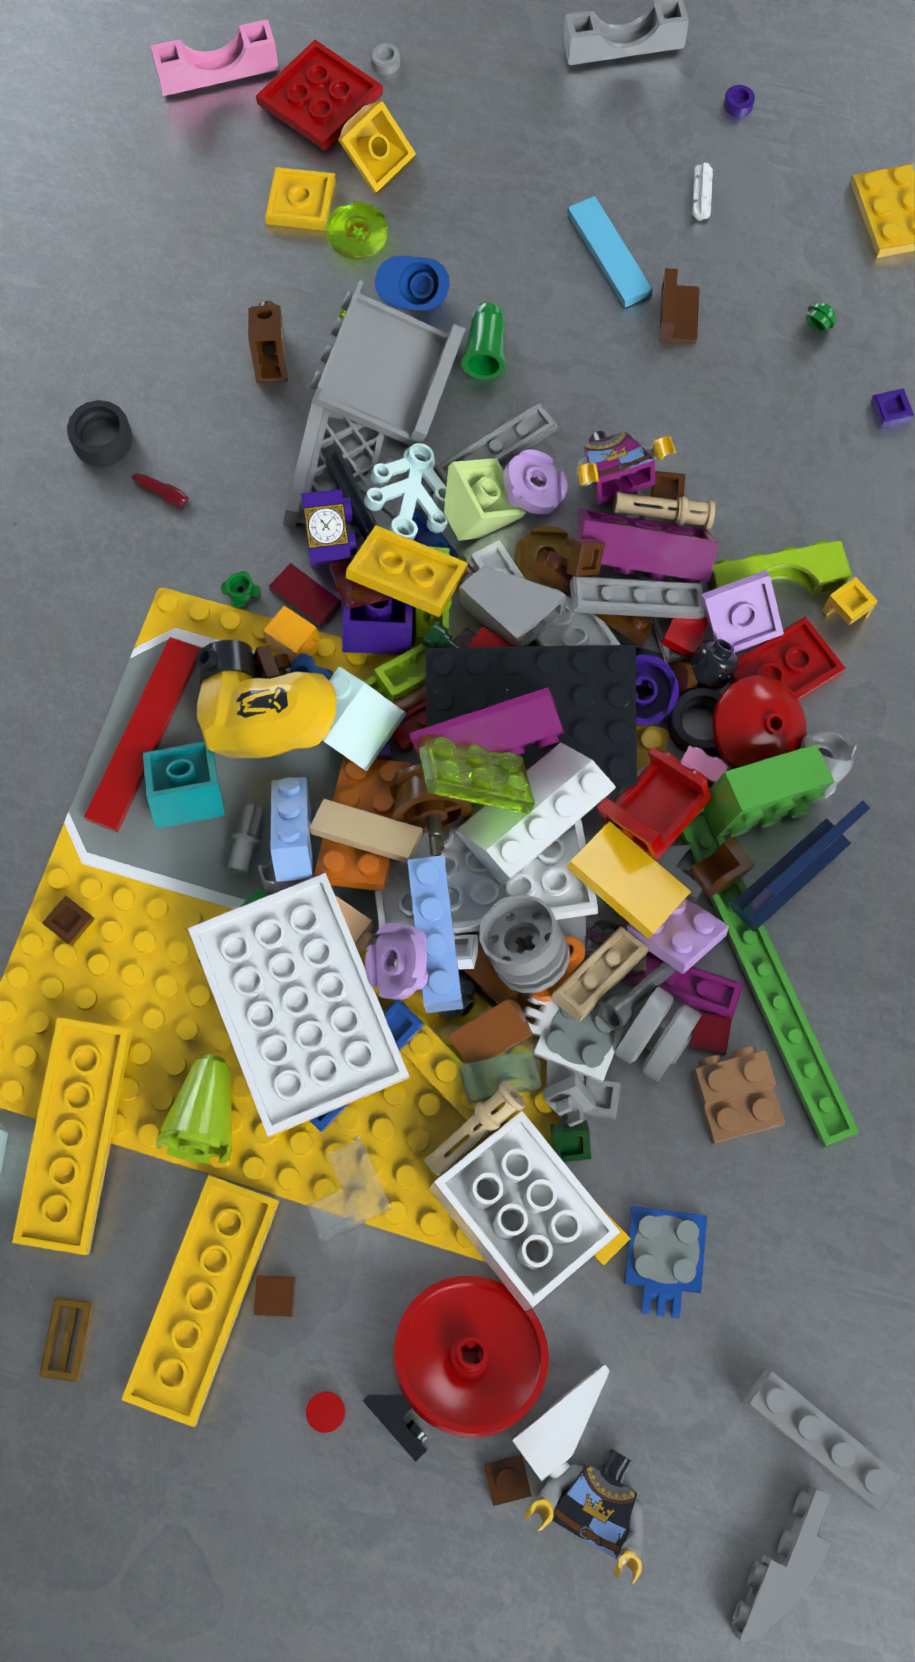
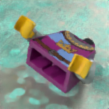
[575,431,676,505]

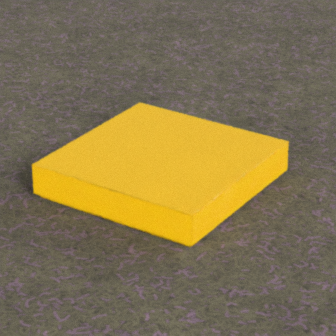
[265,167,336,231]

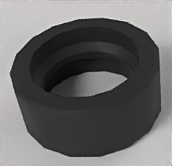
[67,400,133,466]
[668,688,722,756]

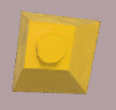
[338,101,416,193]

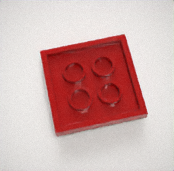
[256,40,383,151]

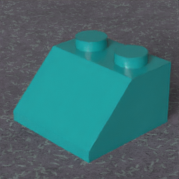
[143,742,225,829]

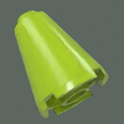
[156,1055,232,1164]

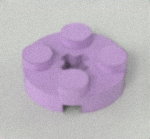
[503,449,568,515]
[365,923,428,1000]

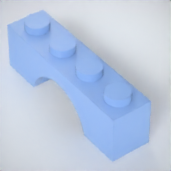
[407,855,463,1013]

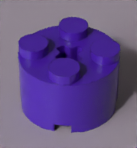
[636,655,679,727]

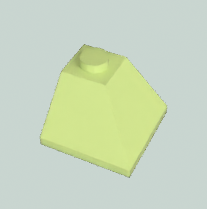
[444,458,526,541]

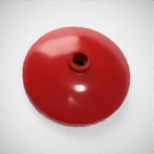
[713,675,807,769]

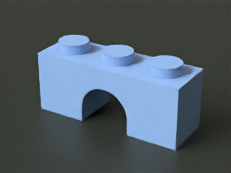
[270,777,313,882]

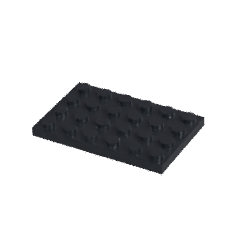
[426,645,637,788]

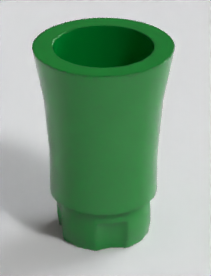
[461,302,506,380]

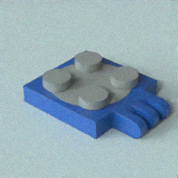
[624,1206,707,1319]

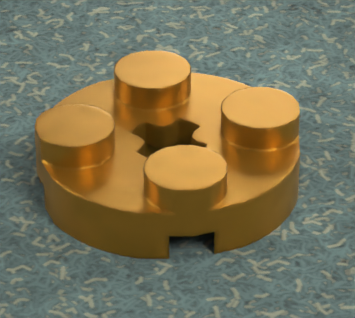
[514,526,572,589]

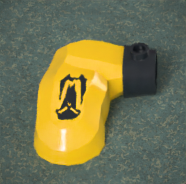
[197,640,337,759]

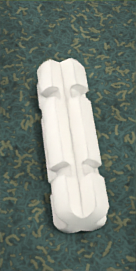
[692,162,713,221]

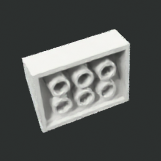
[429,1111,620,1311]

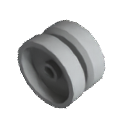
[614,986,702,1083]

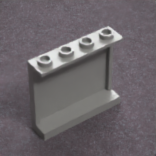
[310,280,465,446]

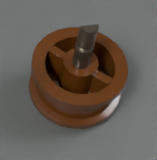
[390,758,472,857]

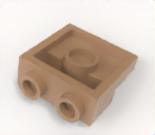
[691,1046,786,1144]

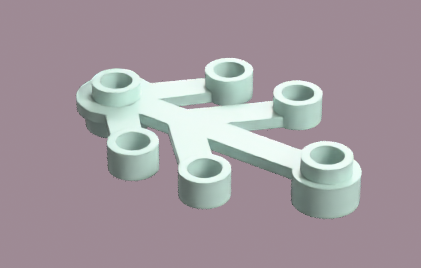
[364,443,448,540]

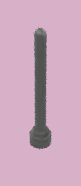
[599,962,676,1030]

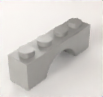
[563,0,689,65]
[742,1370,903,1512]

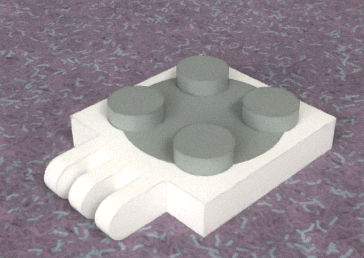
[523,995,624,1083]

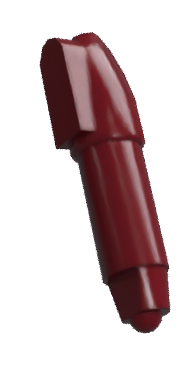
[132,473,189,508]

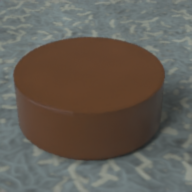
[670,662,697,696]

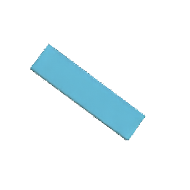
[567,196,653,308]

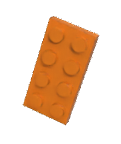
[313,756,412,892]

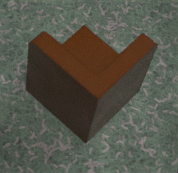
[689,837,755,899]

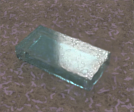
[459,1050,541,1104]

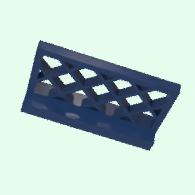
[729,800,870,932]

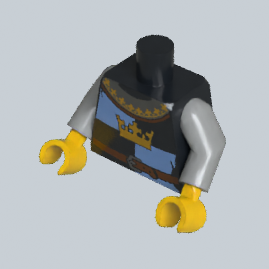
[524,1448,644,1584]

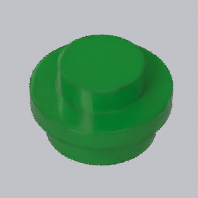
[806,302,836,332]

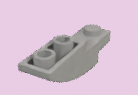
[732,1486,832,1644]

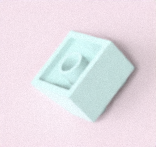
[322,666,407,771]

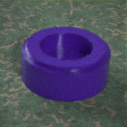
[723,85,755,117]

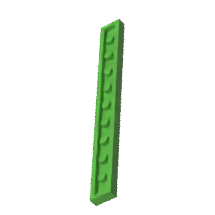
[681,808,860,1148]

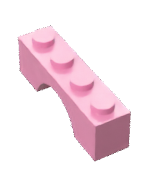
[151,19,279,96]

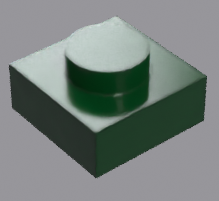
[550,1120,591,1162]

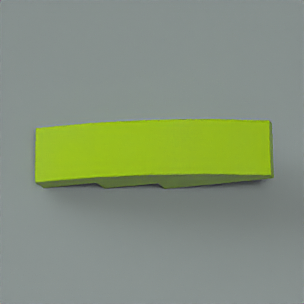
[363,644,427,703]

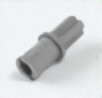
[226,804,264,875]

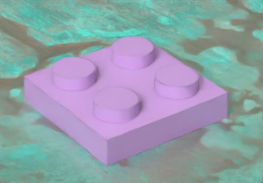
[701,570,784,653]
[627,898,729,974]

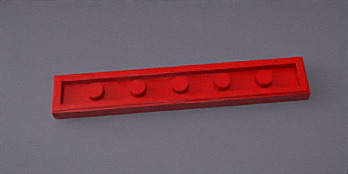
[84,637,201,833]

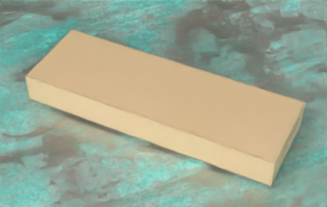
[309,799,424,864]
[551,926,649,1022]

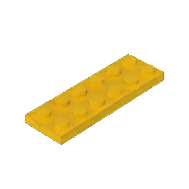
[12,1017,133,1255]
[121,1175,280,1427]

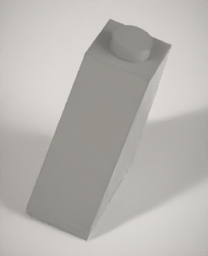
[459,566,566,647]

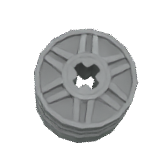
[479,894,570,993]

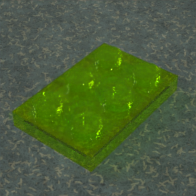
[418,734,535,814]

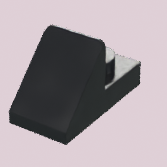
[362,1394,428,1462]

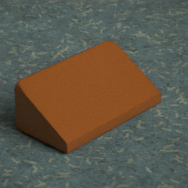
[448,999,534,1070]

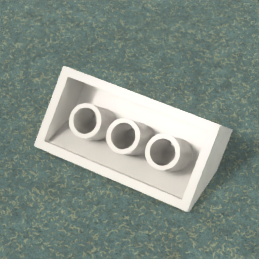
[455,743,616,886]

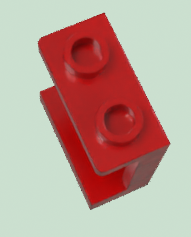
[597,747,712,860]

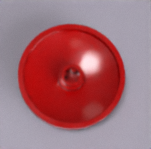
[392,1276,549,1438]

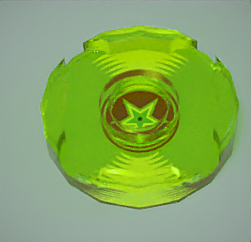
[327,201,388,260]

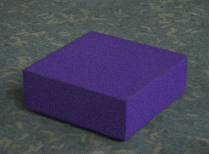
[871,388,914,428]

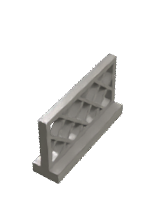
[283,395,384,538]

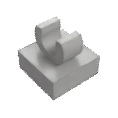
[544,1075,596,1127]

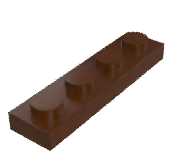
[529,549,655,647]

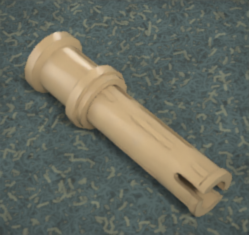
[613,491,716,530]
[425,1081,526,1177]

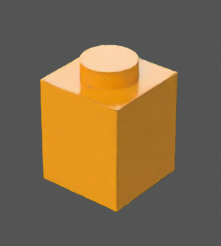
[263,606,319,662]

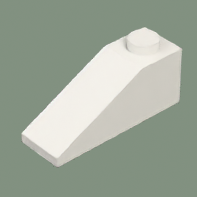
[511,1364,610,1481]

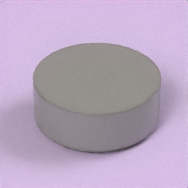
[371,43,401,75]

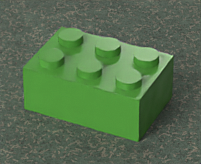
[704,744,835,837]

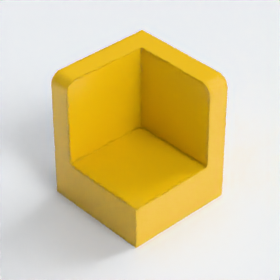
[822,577,878,625]

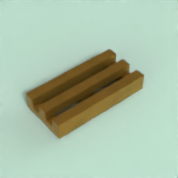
[39,1297,95,1382]

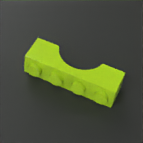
[707,540,852,597]

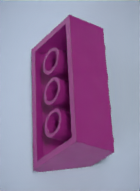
[576,508,718,583]
[409,687,565,770]

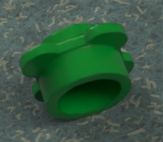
[221,571,261,609]

